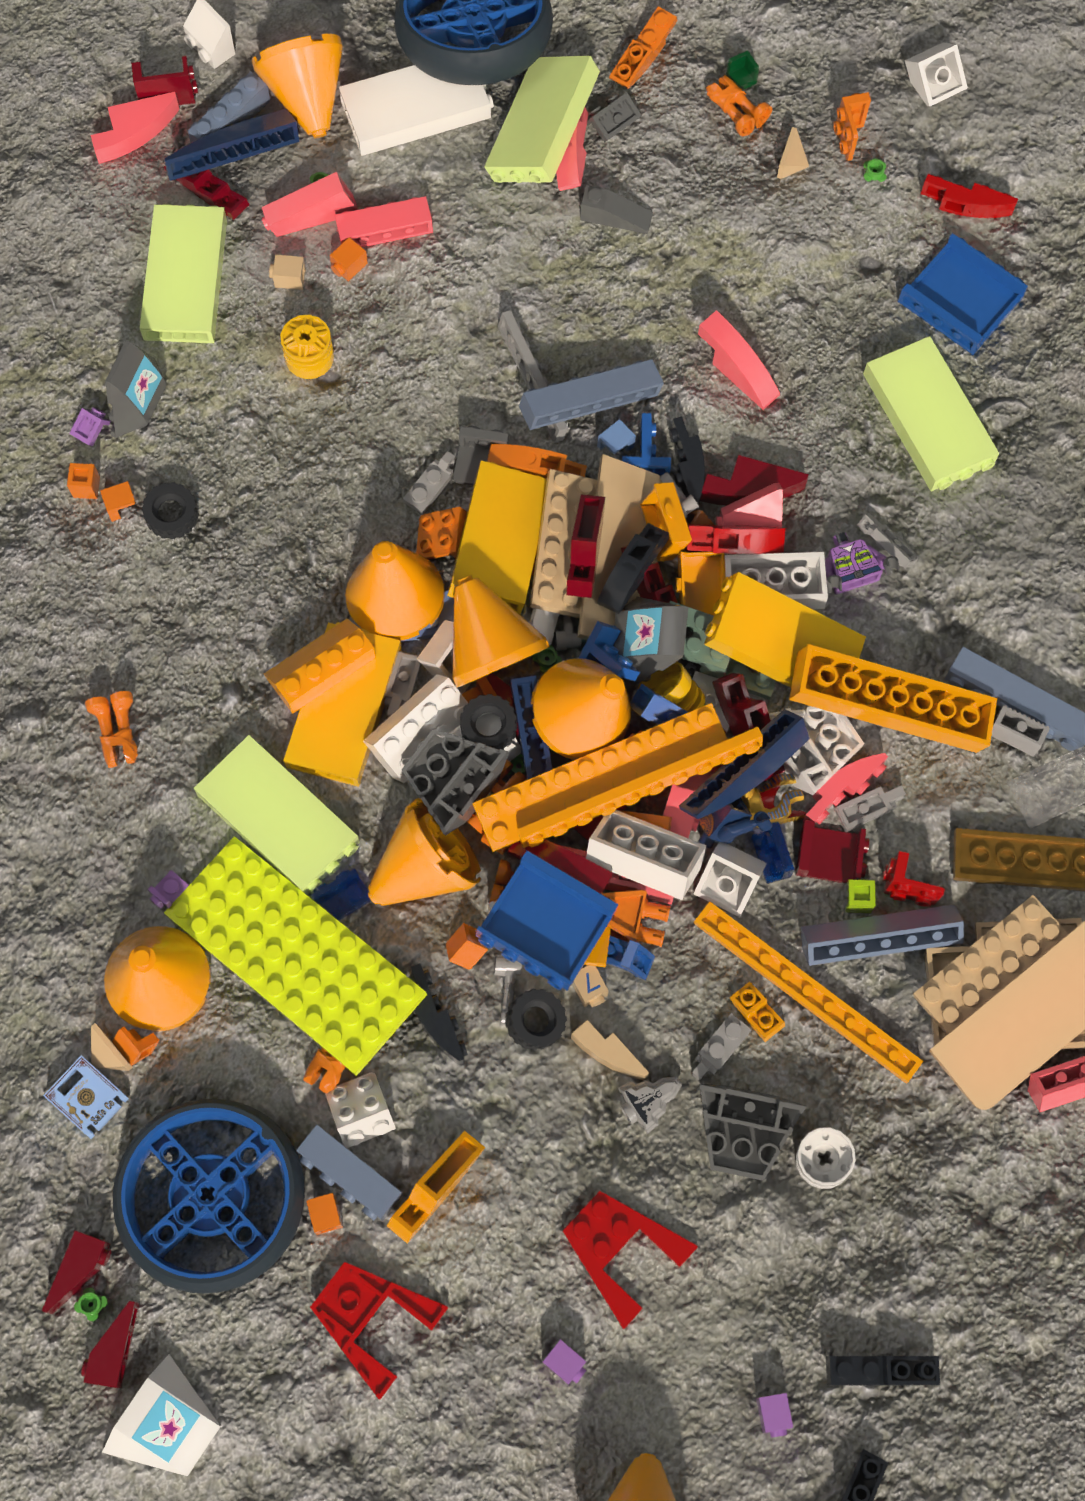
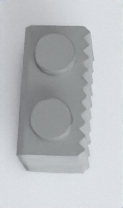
[992,705,1050,757]

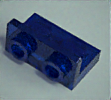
[751,821,795,884]
[310,869,371,921]

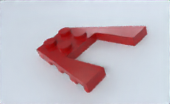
[562,1191,698,1330]
[310,1262,448,1400]

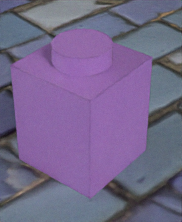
[542,1339,587,1385]
[756,1393,793,1438]

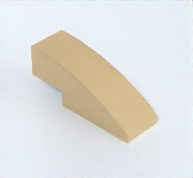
[571,1020,649,1081]

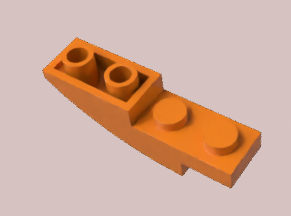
[609,6,677,89]
[487,444,587,479]

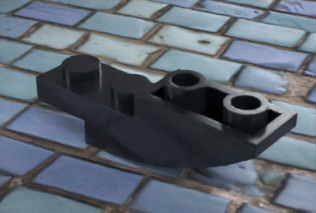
[669,416,705,510]
[597,523,669,614]
[411,963,468,1065]
[826,1356,940,1386]
[837,1449,889,1501]

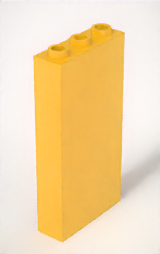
[447,460,547,614]
[704,572,866,688]
[284,622,402,787]

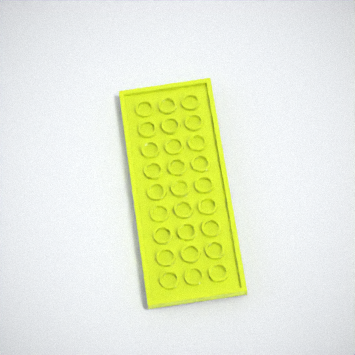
[164,836,427,1076]

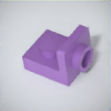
[69,407,111,446]
[147,870,189,909]

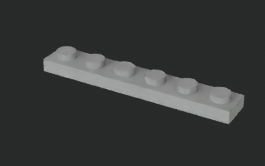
[498,310,568,443]

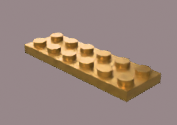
[953,828,1085,891]

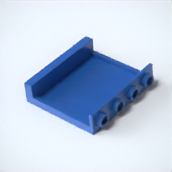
[898,233,1028,355]
[476,851,619,991]

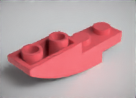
[556,107,589,191]
[803,753,888,825]

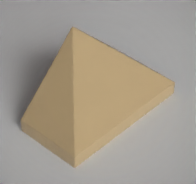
[777,127,809,179]
[91,1023,133,1071]

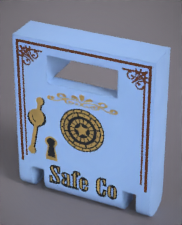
[43,1055,129,1139]

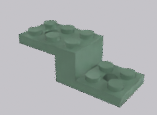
[670,601,776,700]

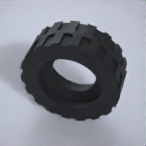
[142,482,199,539]
[460,694,517,750]
[505,989,567,1050]

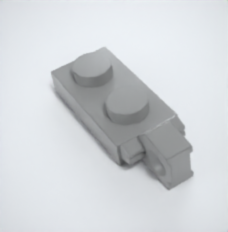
[403,451,456,515]
[857,513,919,568]
[384,651,422,719]
[834,785,906,832]
[691,1013,752,1081]

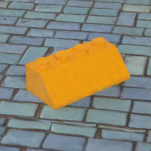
[264,619,376,714]

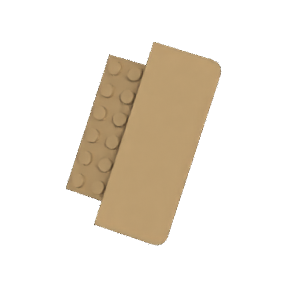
[529,454,663,640]
[913,895,1085,1110]

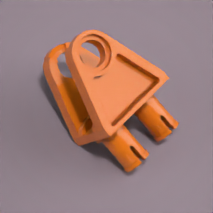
[602,890,671,947]

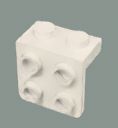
[325,1072,396,1148]

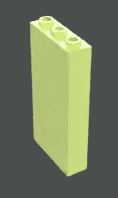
[484,56,600,183]
[140,204,227,343]
[863,336,999,491]
[194,735,360,895]

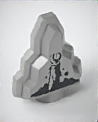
[618,1077,682,1134]

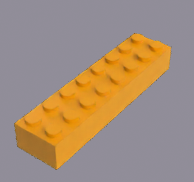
[789,644,997,753]

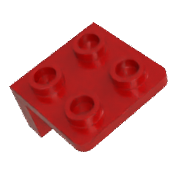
[882,851,945,907]

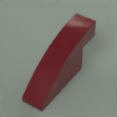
[700,455,809,506]
[566,494,606,598]
[712,673,785,781]

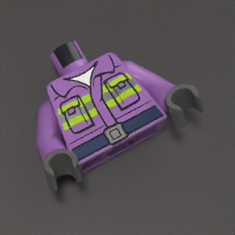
[825,532,900,595]

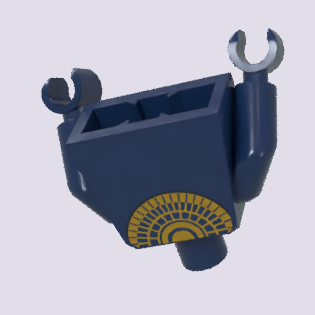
[698,798,773,849]

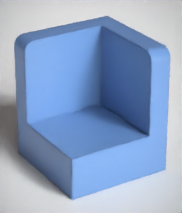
[597,419,636,454]

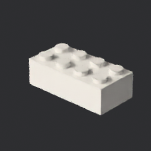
[725,552,828,610]
[363,674,468,783]
[586,810,706,900]

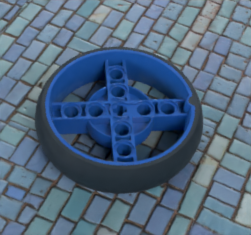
[394,0,553,85]
[113,1099,305,1294]

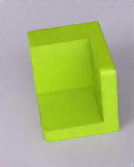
[845,880,875,913]

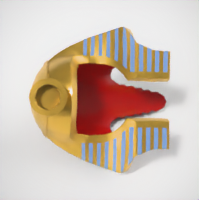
[741,774,806,828]

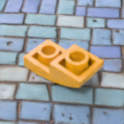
[730,981,785,1042]

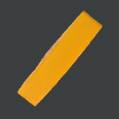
[387,1130,485,1244]

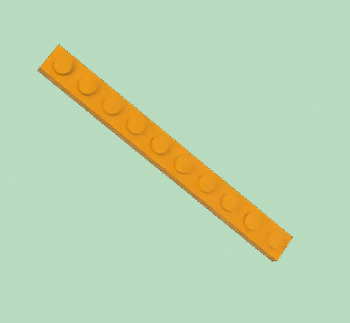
[517,727,763,848]
[693,902,923,1084]

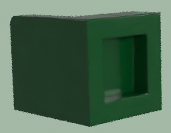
[726,50,759,90]

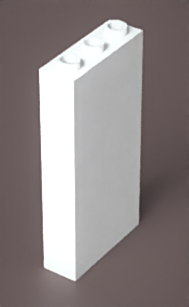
[339,65,494,156]

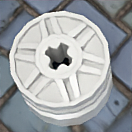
[796,1127,856,1189]

